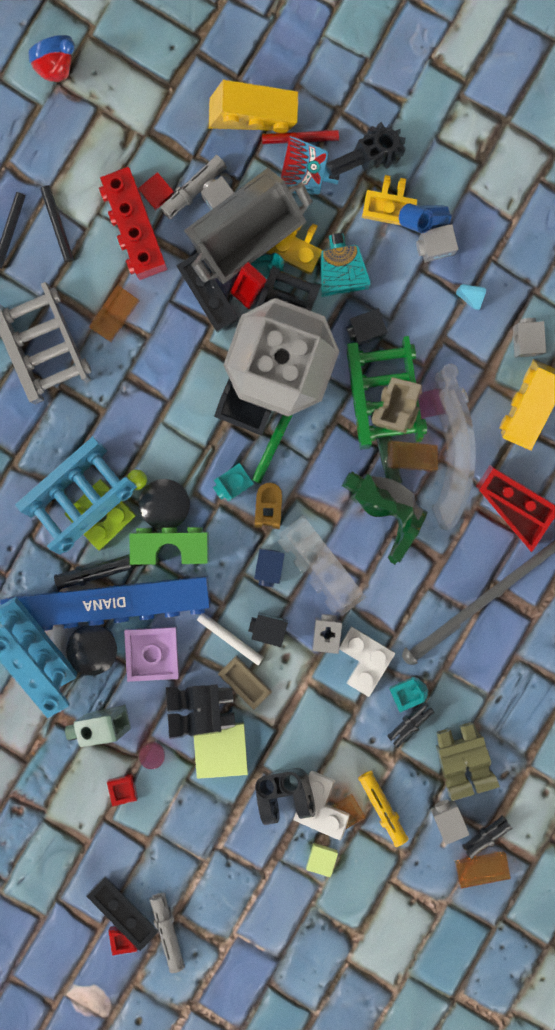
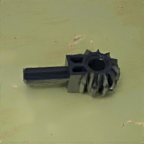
[326,122,406,177]

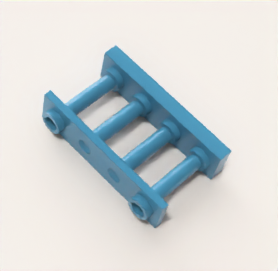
[15,436,137,555]
[0,597,78,719]

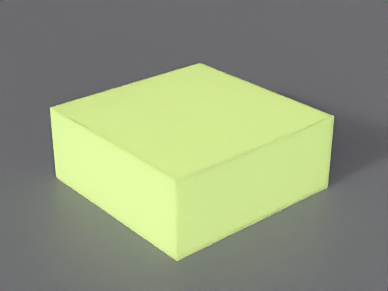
[306,843,338,878]

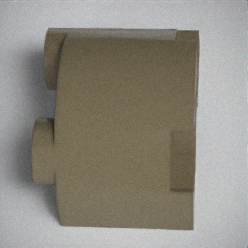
[372,378,422,434]

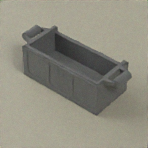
[184,168,313,284]

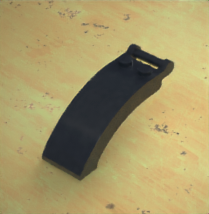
[214,265,322,436]

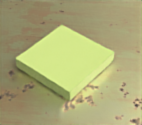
[194,723,248,779]

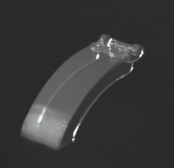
[432,364,476,530]

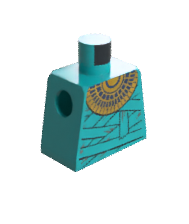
[320,233,371,297]

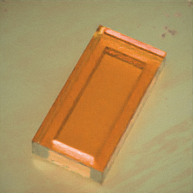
[89,285,140,342]
[388,441,438,472]
[455,851,511,889]

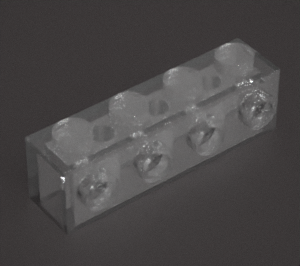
[278,515,366,616]

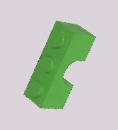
[129,527,209,565]

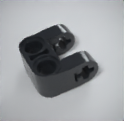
[255,768,316,825]

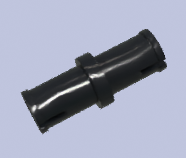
[387,702,435,748]
[462,815,513,859]

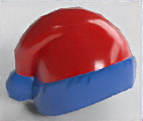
[28,35,75,82]

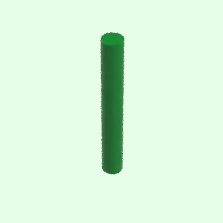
[251,415,293,484]

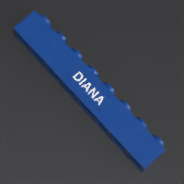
[0,576,211,631]

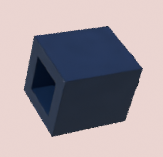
[254,548,285,587]

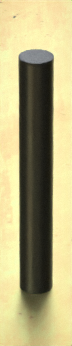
[40,185,74,262]
[0,192,26,269]

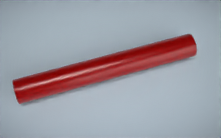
[262,130,339,145]

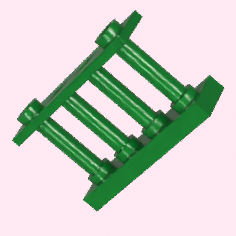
[346,336,427,450]

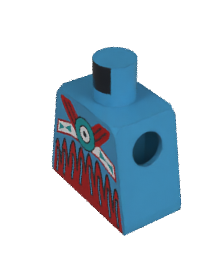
[281,136,340,195]

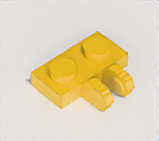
[361,175,418,226]
[266,224,323,275]

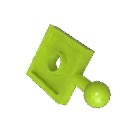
[64,470,147,551]

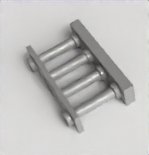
[0,282,92,404]

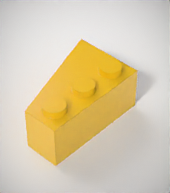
[209,80,298,133]
[499,359,555,450]

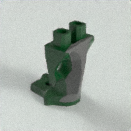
[341,471,428,565]

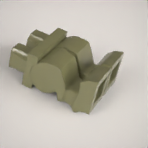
[436,722,500,801]

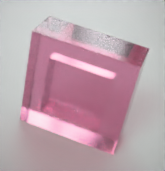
[418,388,447,419]

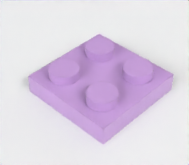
[124,627,179,682]

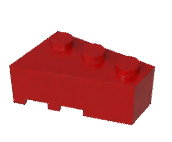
[476,465,555,552]

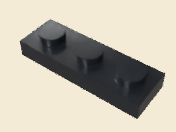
[176,253,239,333]
[86,876,158,951]

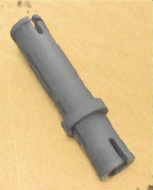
[160,155,227,220]
[149,893,185,973]

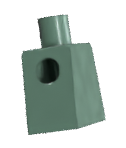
[65,705,131,747]

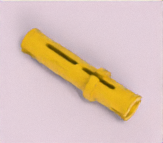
[358,770,409,847]

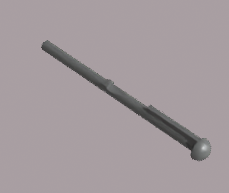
[402,540,555,665]

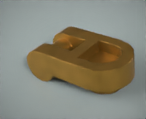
[254,483,282,529]

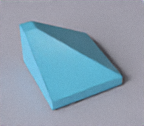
[456,284,486,310]

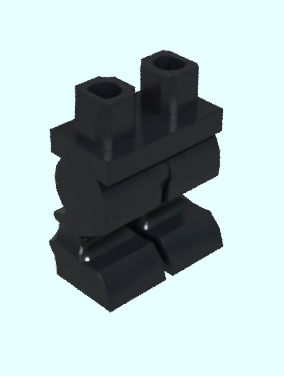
[166,684,235,739]

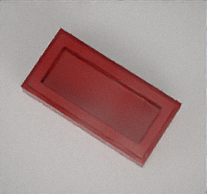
[231,262,267,309]

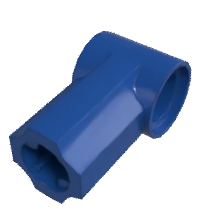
[399,203,452,234]

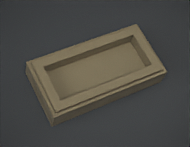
[218,655,272,710]

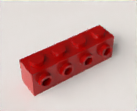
[99,167,168,280]

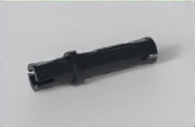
[54,554,133,591]

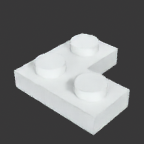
[339,626,395,697]
[293,771,351,840]

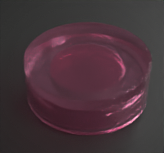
[139,742,165,769]

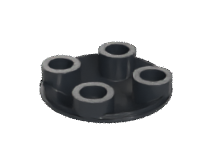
[139,479,190,530]
[66,625,117,675]

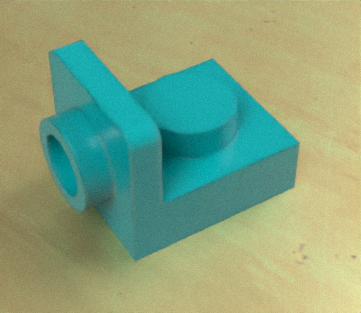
[213,463,254,501]

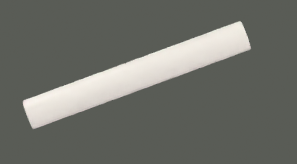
[197,613,264,665]

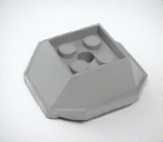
[223,298,339,417]

